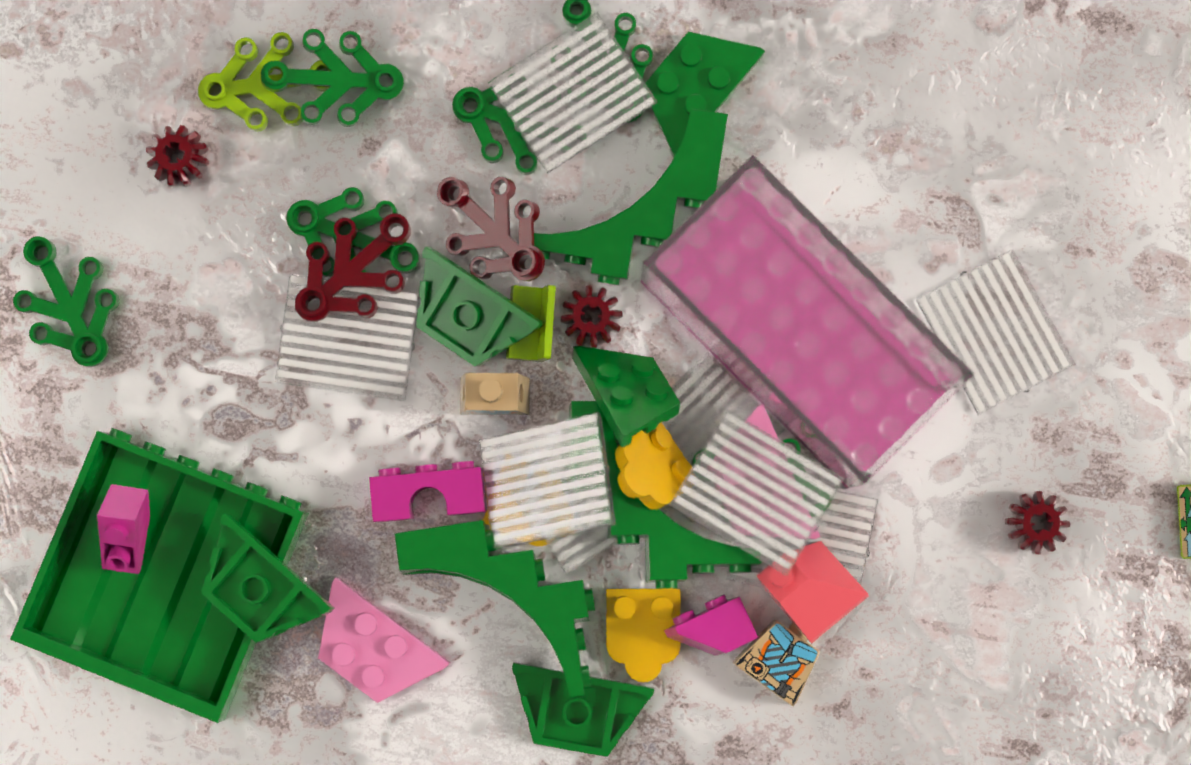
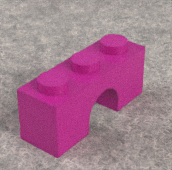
[369,461,487,522]

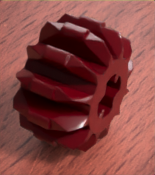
[146,125,209,187]
[560,285,623,348]
[1005,491,1070,554]

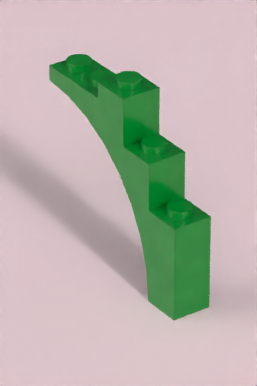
[534,108,728,285]
[569,401,762,589]
[395,520,595,700]

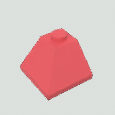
[757,541,869,644]

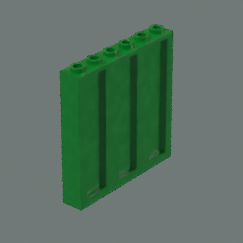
[10,428,309,723]

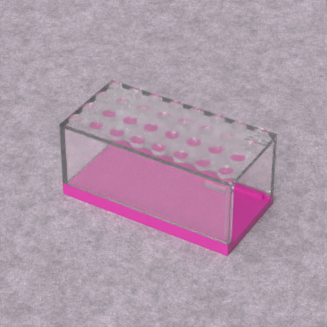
[641,155,974,489]

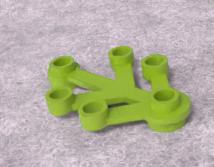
[198,32,330,132]

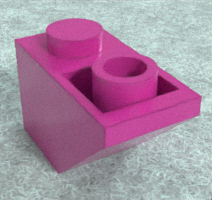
[97,484,150,574]
[664,594,758,656]

